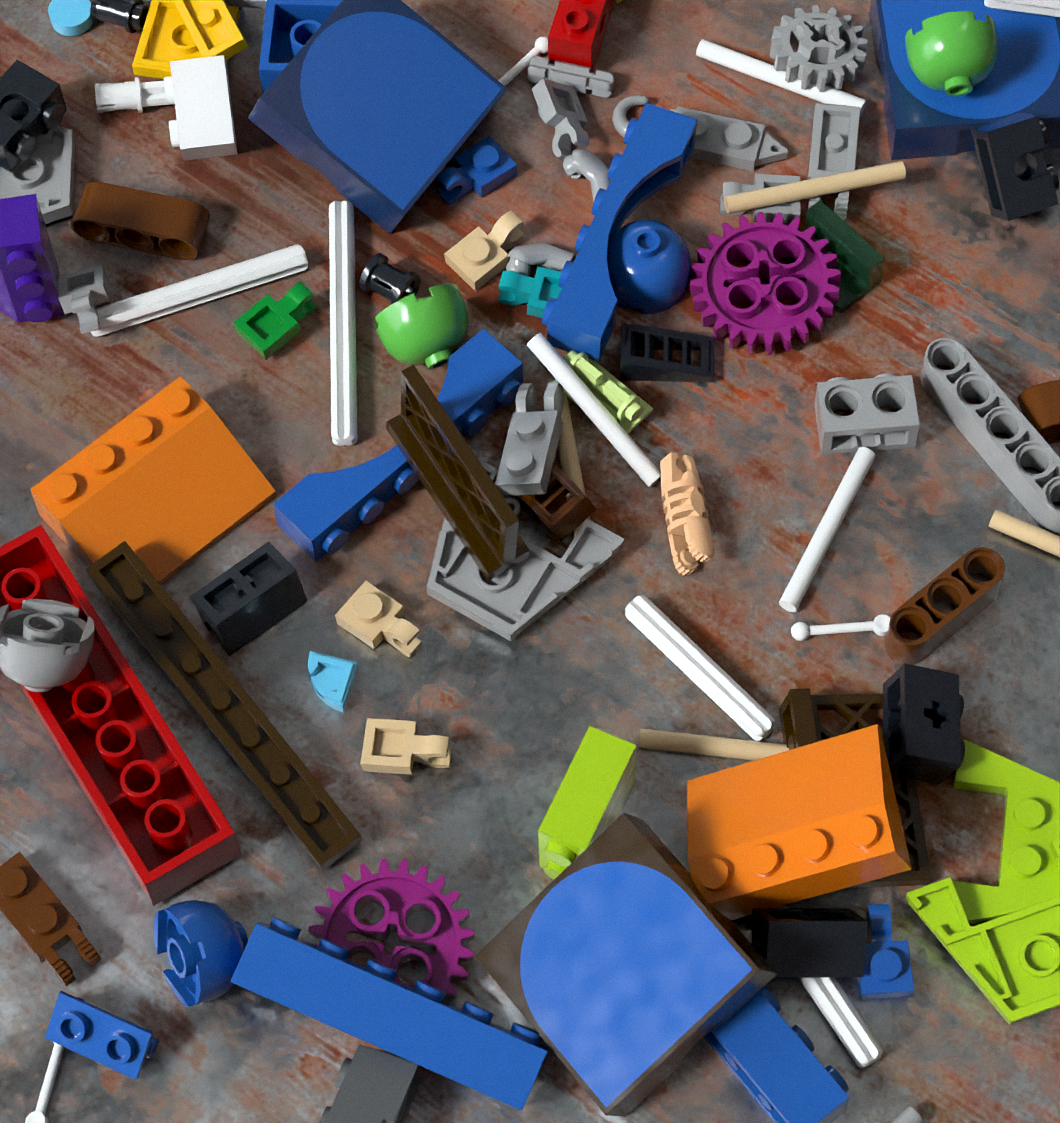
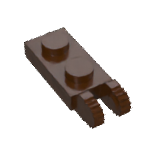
[0,851,101,987]

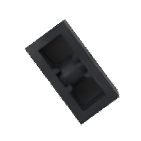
[883,663,965,785]

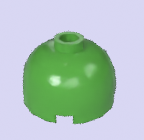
[905,11,999,97]
[373,283,469,370]

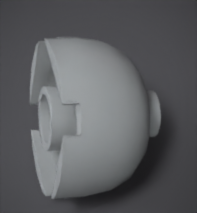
[0,599,94,692]

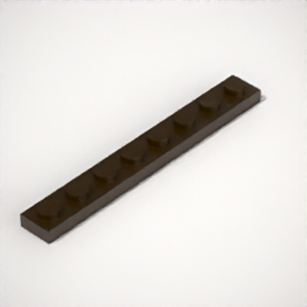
[85,541,362,871]

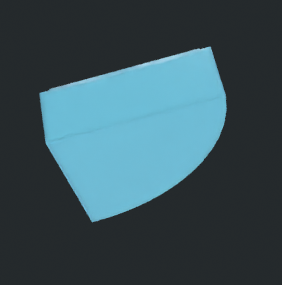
[308,651,358,713]

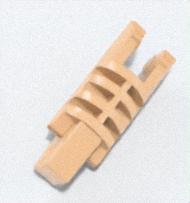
[660,453,714,576]

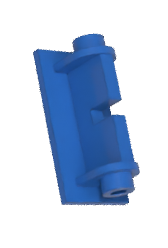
[45,991,159,1080]

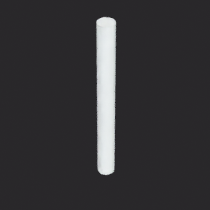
[696,39,867,117]
[527,333,661,488]
[779,447,876,612]

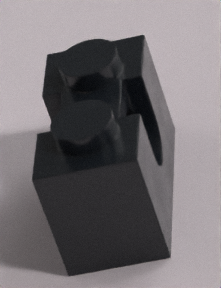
[0,59,67,173]
[971,112,1059,221]

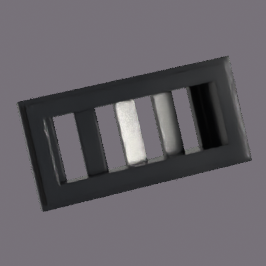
[620,324,714,382]

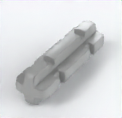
[527,56,615,98]

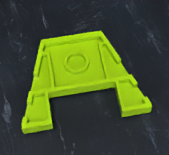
[952,740,1060,924]
[906,838,1060,1025]

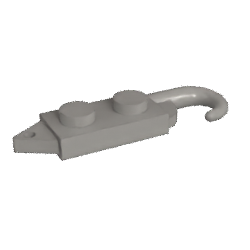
[612,95,788,172]

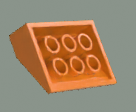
[30,376,277,585]
[687,724,912,920]

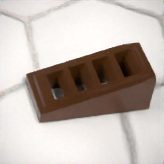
[517,463,597,541]

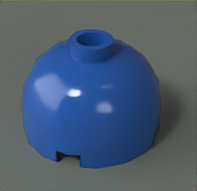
[607,220,691,314]
[153,900,248,1007]

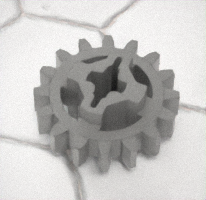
[769,5,868,92]

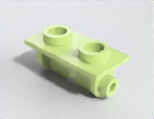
[553,350,653,434]

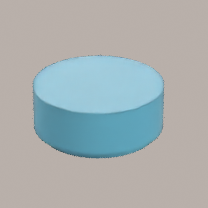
[48,0,94,36]

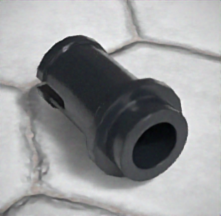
[90,0,149,34]

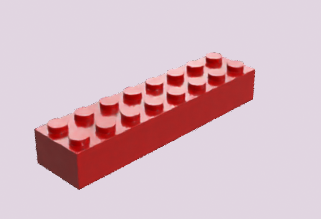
[0,525,242,906]

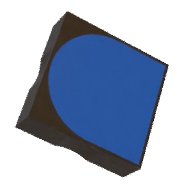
[475,813,777,1117]

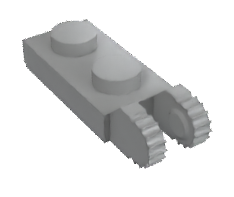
[807,103,860,221]
[495,382,564,496]

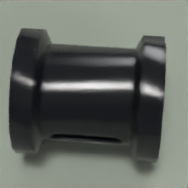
[359,253,421,304]

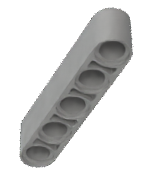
[921,338,1060,536]

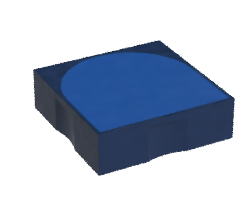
[248,0,508,234]
[869,0,1060,160]

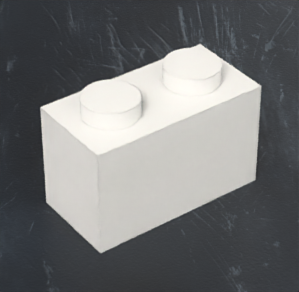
[164,55,238,161]

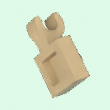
[444,211,525,291]
[335,581,422,657]
[360,718,452,775]

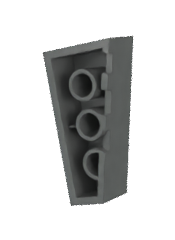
[319,1044,421,1123]

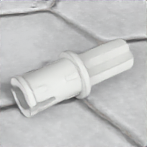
[95,77,175,113]

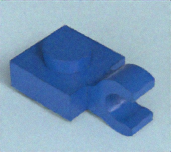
[437,135,517,205]
[858,903,914,1000]

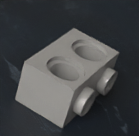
[814,373,920,455]

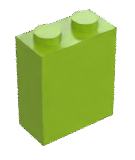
[538,726,636,880]

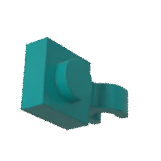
[498,267,562,318]

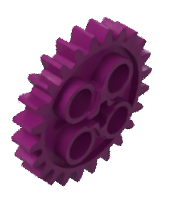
[690,212,841,355]
[308,859,475,999]

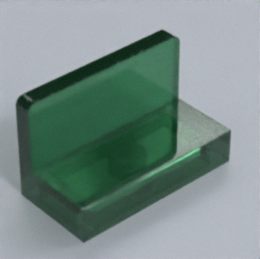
[781,200,885,313]

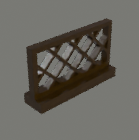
[386,364,530,581]
[779,688,932,895]

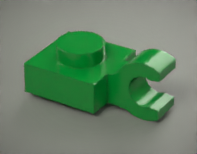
[233,282,317,360]

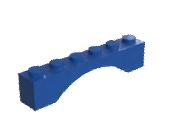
[542,103,697,362]
[273,328,523,562]

